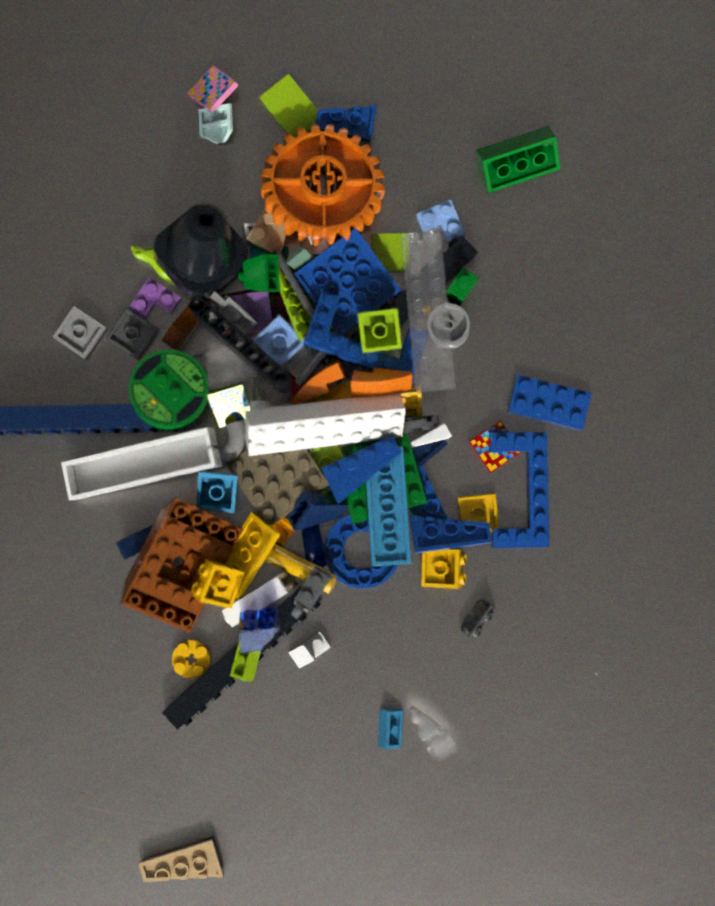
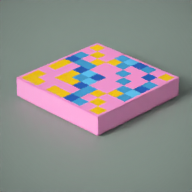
[187,66,238,113]

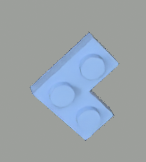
[415,199,466,243]

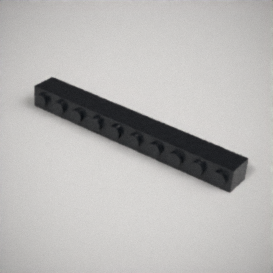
[322,236,478,385]
[162,583,322,730]

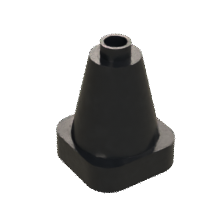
[154,204,248,300]

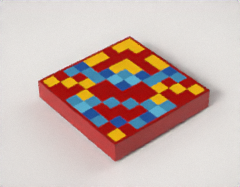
[469,420,521,473]

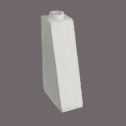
[222,571,298,627]

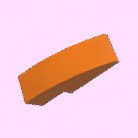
[291,359,345,405]
[351,368,413,397]

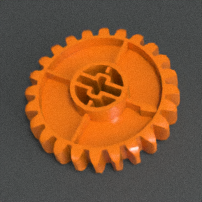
[261,124,385,246]

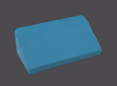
[378,708,403,749]

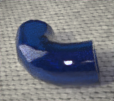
[301,524,326,569]

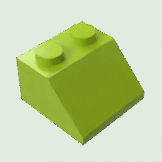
[357,308,402,353]

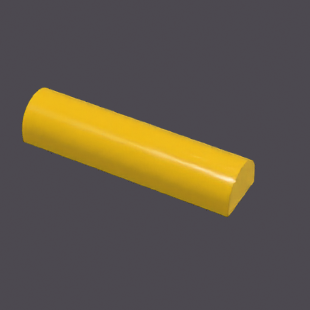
[265,544,337,594]

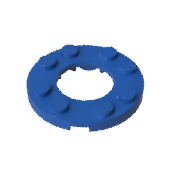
[324,514,398,589]

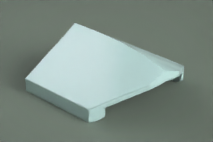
[198,103,233,144]

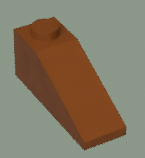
[161,304,203,352]

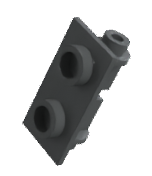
[461,600,496,639]

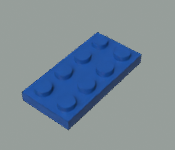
[508,375,592,430]

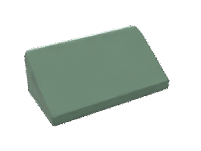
[286,246,314,273]

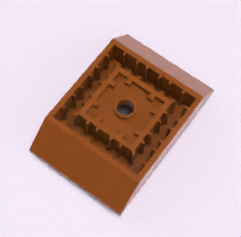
[120,497,243,633]

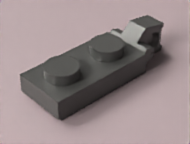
[291,566,332,619]

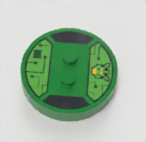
[129,350,209,430]

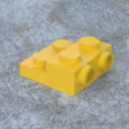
[421,549,467,589]
[192,560,245,609]

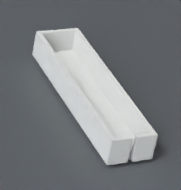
[245,393,406,456]
[61,427,222,500]

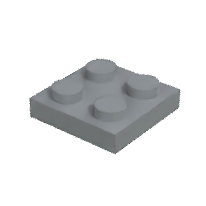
[53,306,107,359]

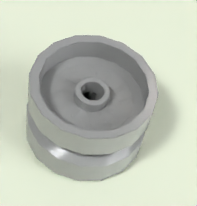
[427,303,470,350]

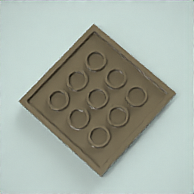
[227,449,329,526]

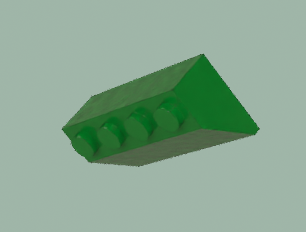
[476,126,560,193]

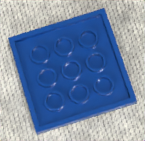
[294,228,402,336]

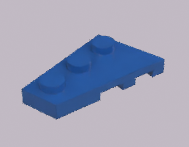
[315,104,377,143]

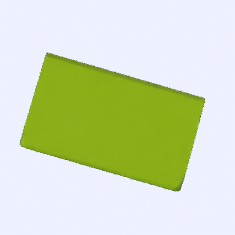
[230,638,262,682]

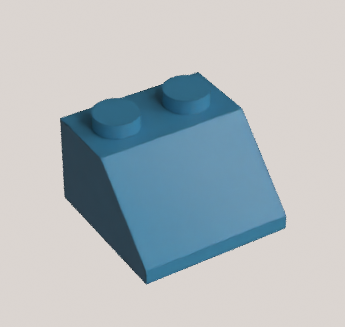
[196,471,238,513]

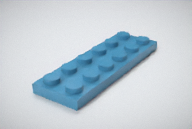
[366,446,411,566]

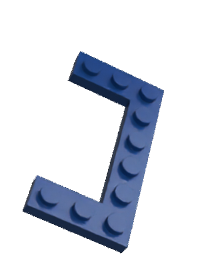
[303,290,429,384]
[490,432,549,548]

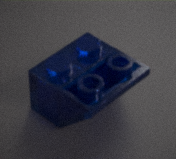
[238,607,279,653]

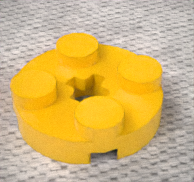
[172,639,211,679]

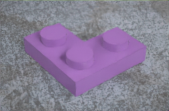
[128,277,182,319]

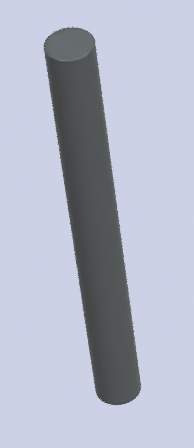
[272,249,314,319]

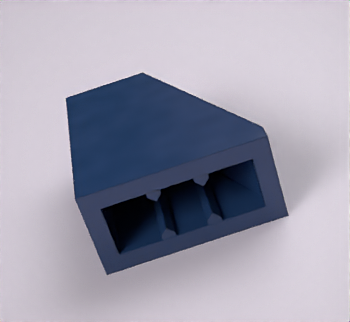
[287,490,349,531]
[115,524,154,560]

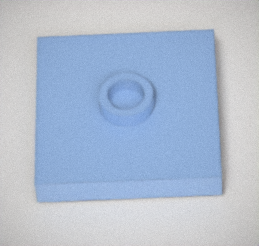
[252,314,304,366]

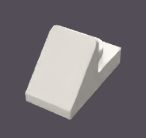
[288,631,331,668]

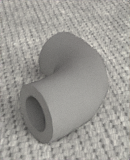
[217,420,246,468]

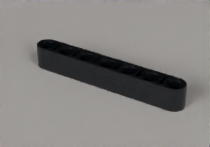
[189,297,292,392]

